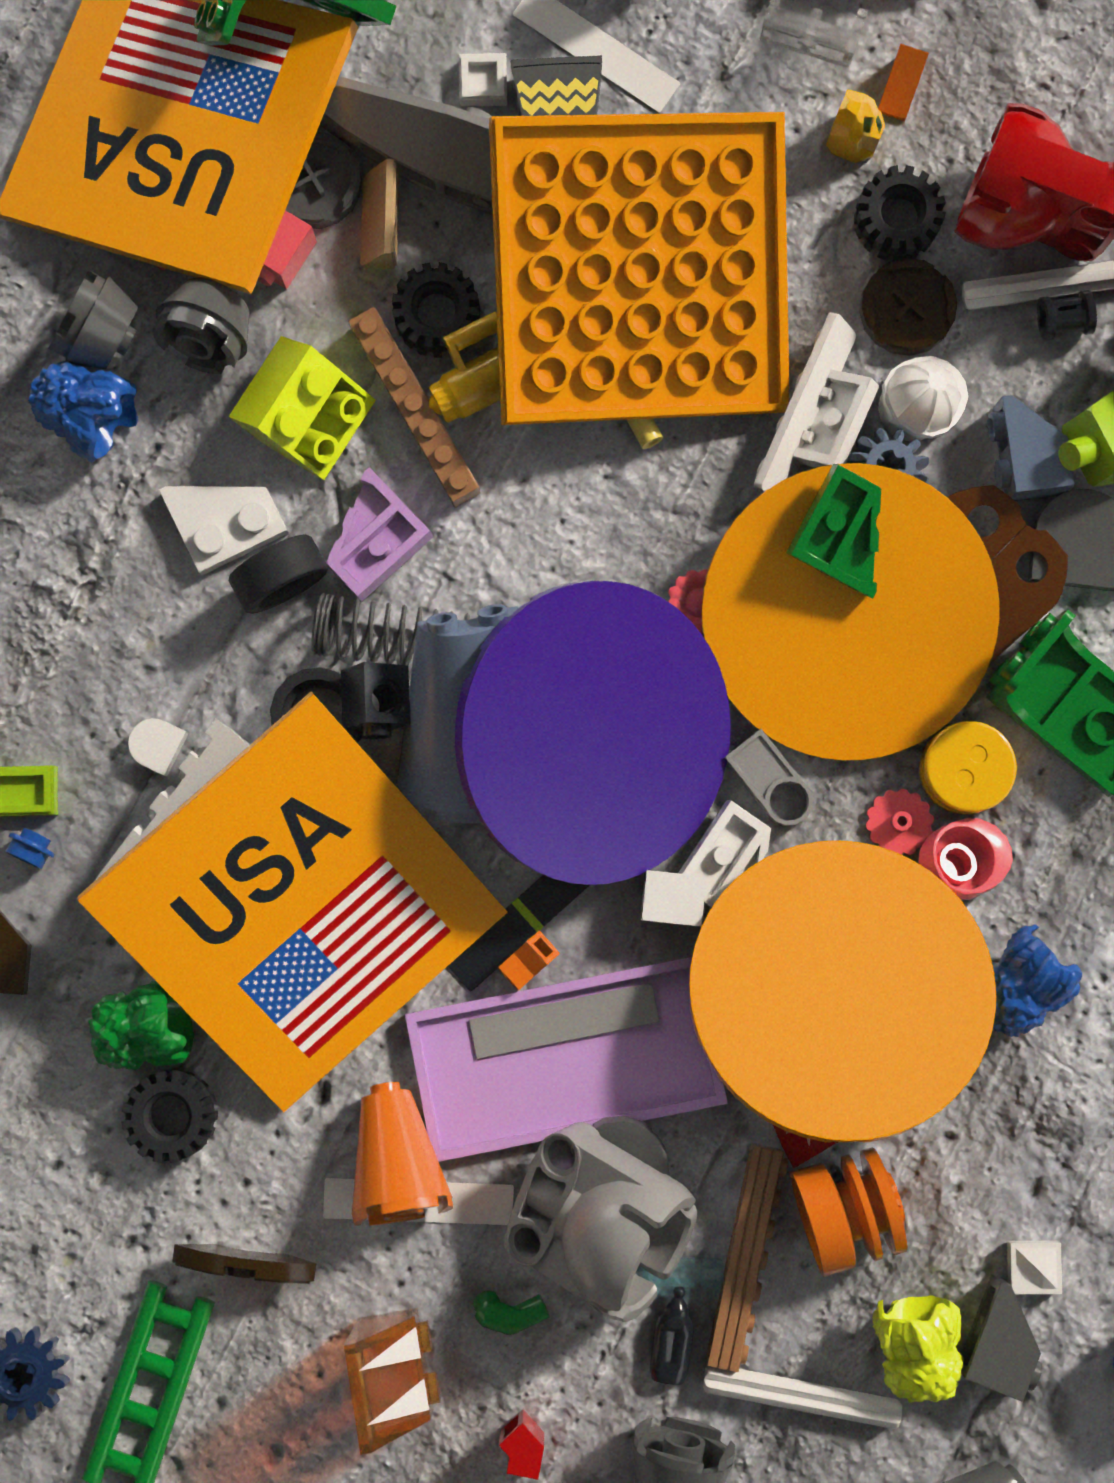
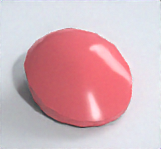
[918,818,1013,900]

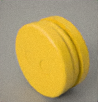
[919,721,1017,815]

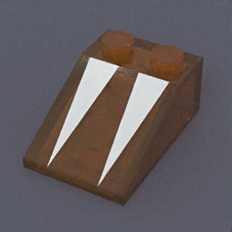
[344,1308,441,1455]

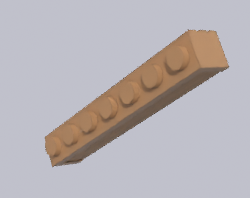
[348,307,481,508]
[705,1143,788,1372]

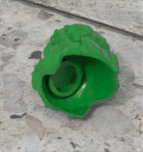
[88,981,194,1070]

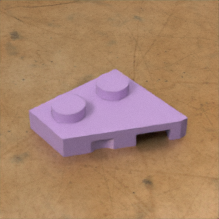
[326,467,434,602]

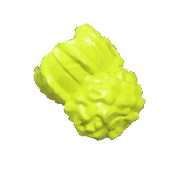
[872,1295,964,1403]

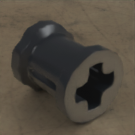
[1037,290,1097,341]

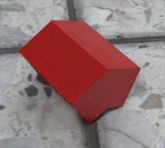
[499,1409,544,1480]

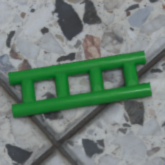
[82,1280,215,1483]

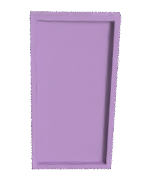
[405,957,728,1162]

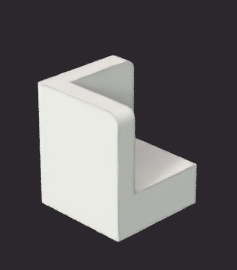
[640,870,706,927]

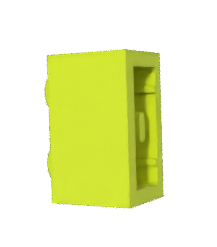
[228,336,376,480]

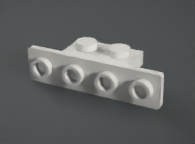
[754,312,879,494]

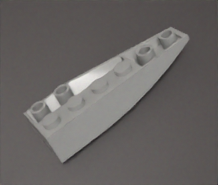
[320,76,493,215]

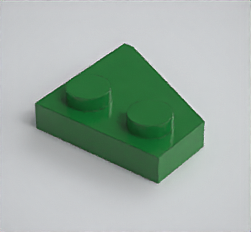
[786,464,881,598]

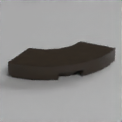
[172,1244,317,1284]

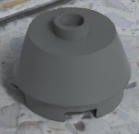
[48,270,138,370]
[152,278,249,374]

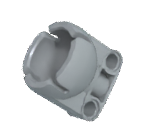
[505,1122,697,1322]

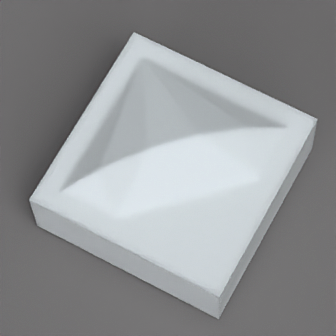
[1007,1240,1062,1294]

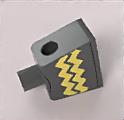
[510,55,602,116]

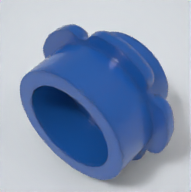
[6,827,54,869]

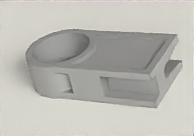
[724,729,814,827]

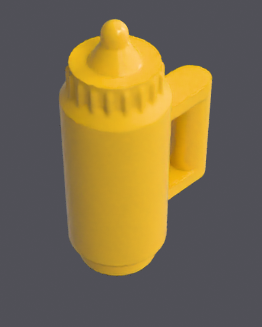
[428,311,500,422]

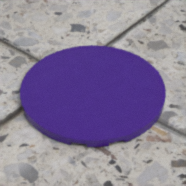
[455,581,731,885]

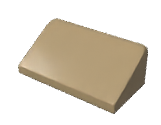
[360,159,400,269]

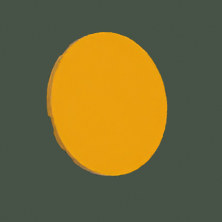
[702,463,999,760]
[689,840,996,1143]

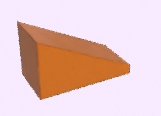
[878,44,929,122]

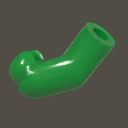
[473,1290,550,1335]

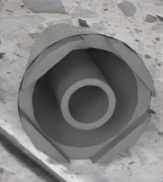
[632,1417,735,1483]

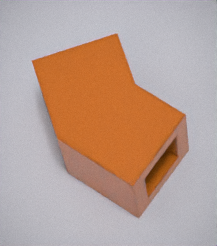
[498,930,560,991]

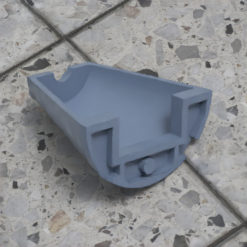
[397,604,519,823]

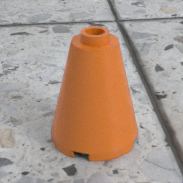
[352,1082,453,1226]

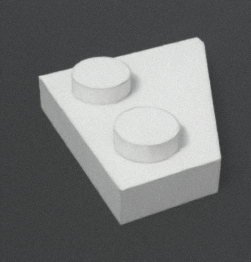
[159,486,289,576]
[678,800,771,908]

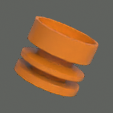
[790,1147,908,1277]

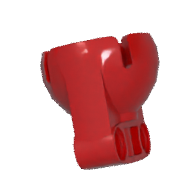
[954,103,1114,262]

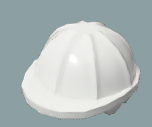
[878,356,968,442]

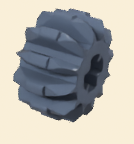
[847,428,930,483]

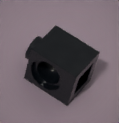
[341,662,410,739]

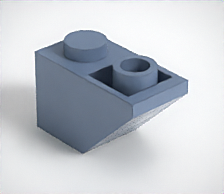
[987,395,1075,501]

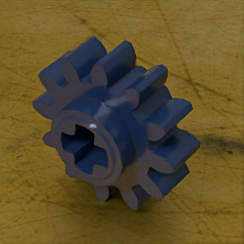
[0,1326,70,1421]

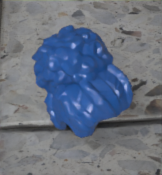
[28,361,139,463]
[992,924,1082,1037]

